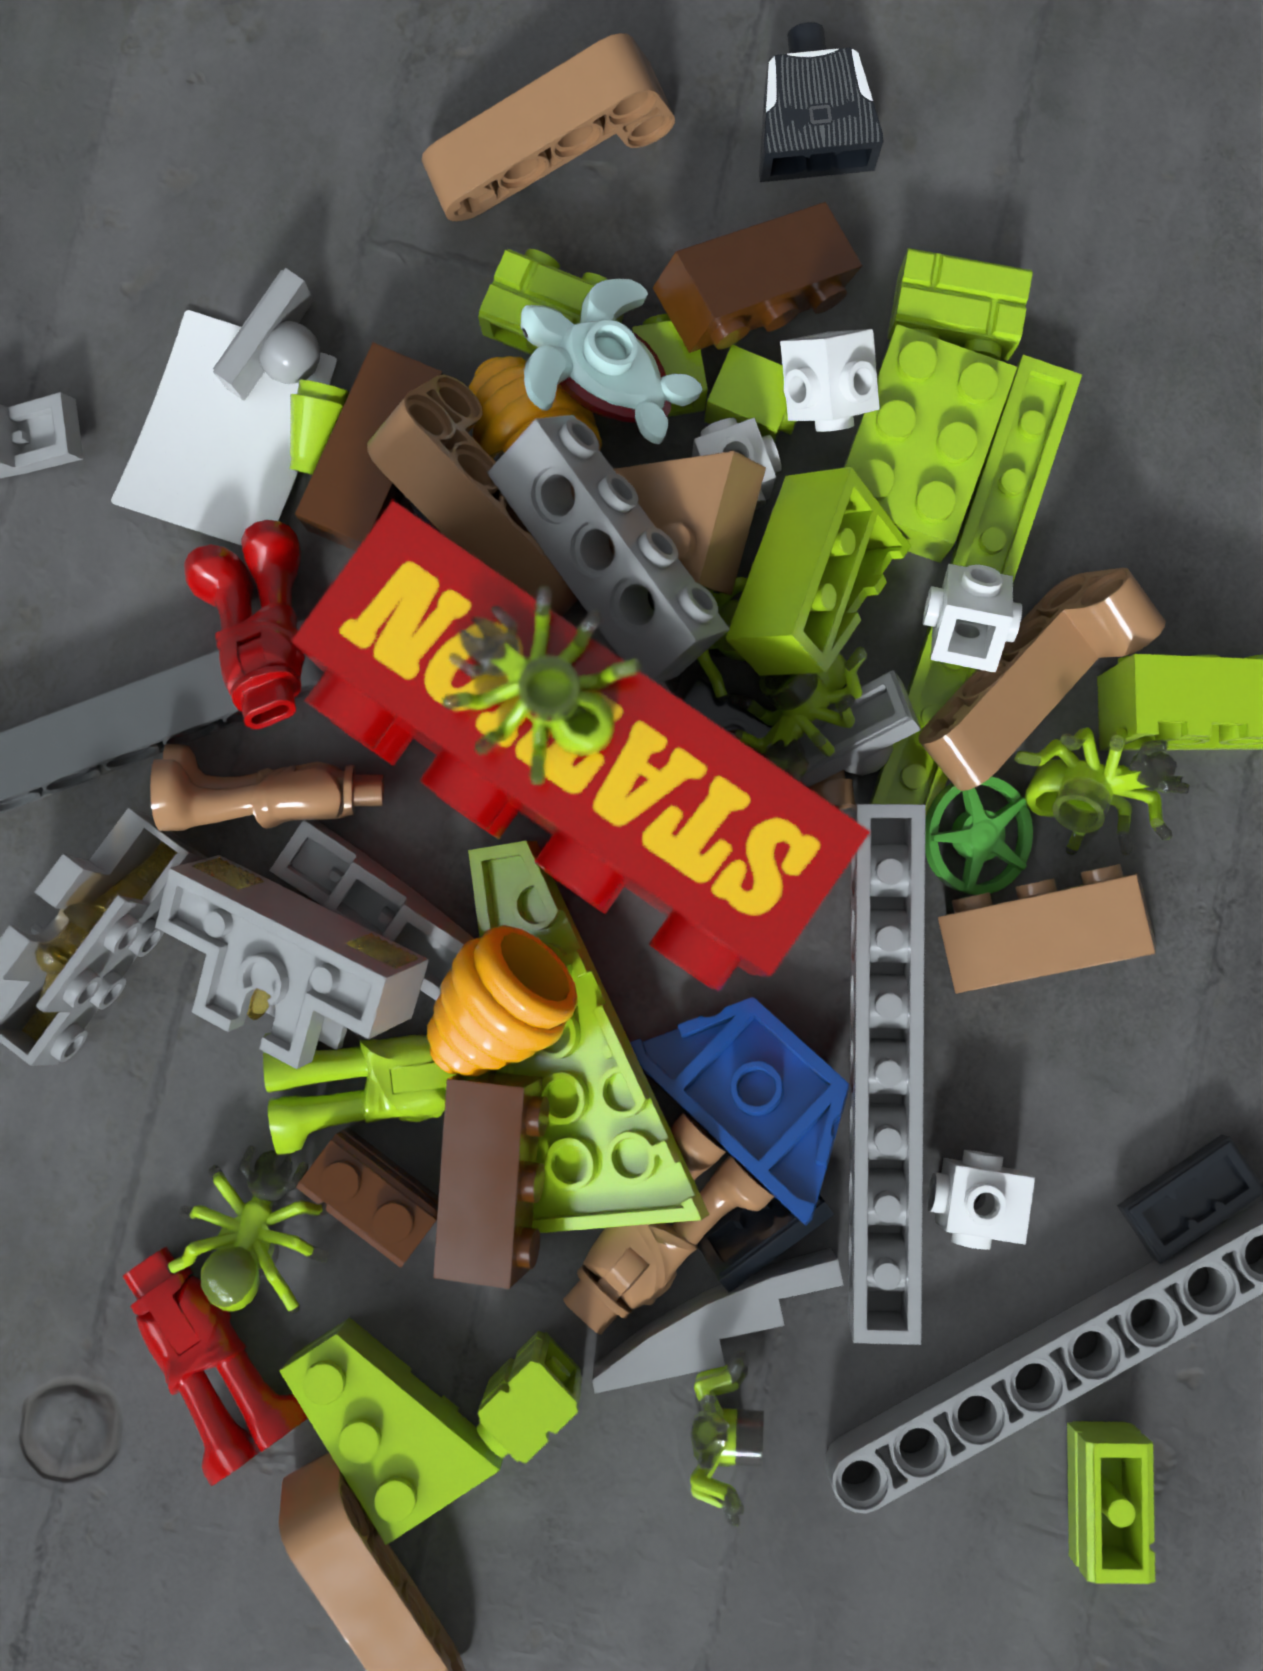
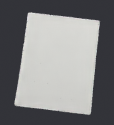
[111,310,337,546]

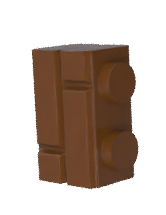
[296,1127,439,1268]

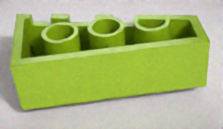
[1097,654,1263,751]

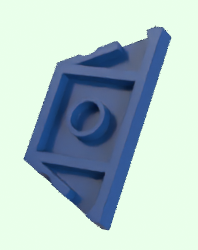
[630,997,850,1226]

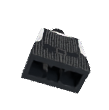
[759,22,884,183]

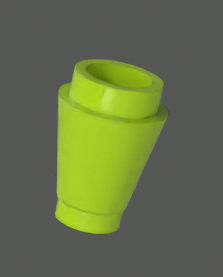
[289,380,349,475]

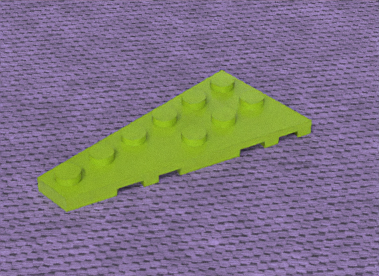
[468,841,710,1233]

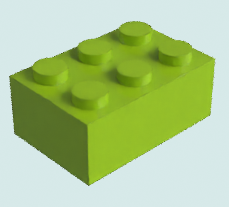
[843,324,1017,563]

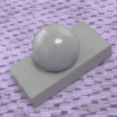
[213,268,320,401]
[786,670,921,788]

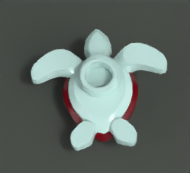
[521,279,702,444]

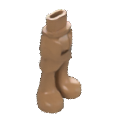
[150,744,384,831]
[563,1112,774,1335]

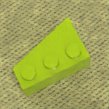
[725,467,911,676]
[280,1317,503,1545]

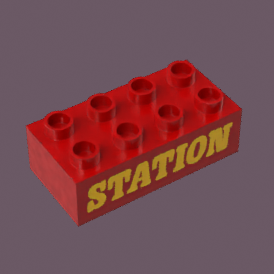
[291,501,871,991]

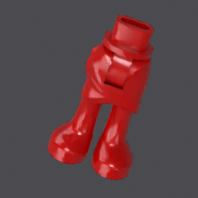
[184,519,305,729]
[122,1246,308,1486]

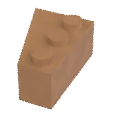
[571,451,766,595]
[938,864,1157,994]

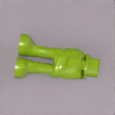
[263,1033,490,1155]

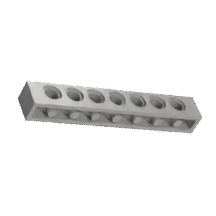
[848,804,925,1345]

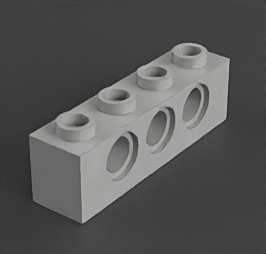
[487,415,730,684]

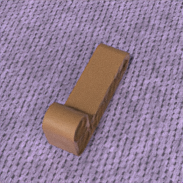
[421,33,675,221]
[367,375,579,617]
[918,568,1166,791]
[279,1452,466,1671]

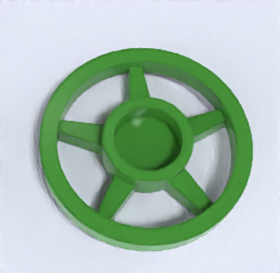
[925,776,1033,895]

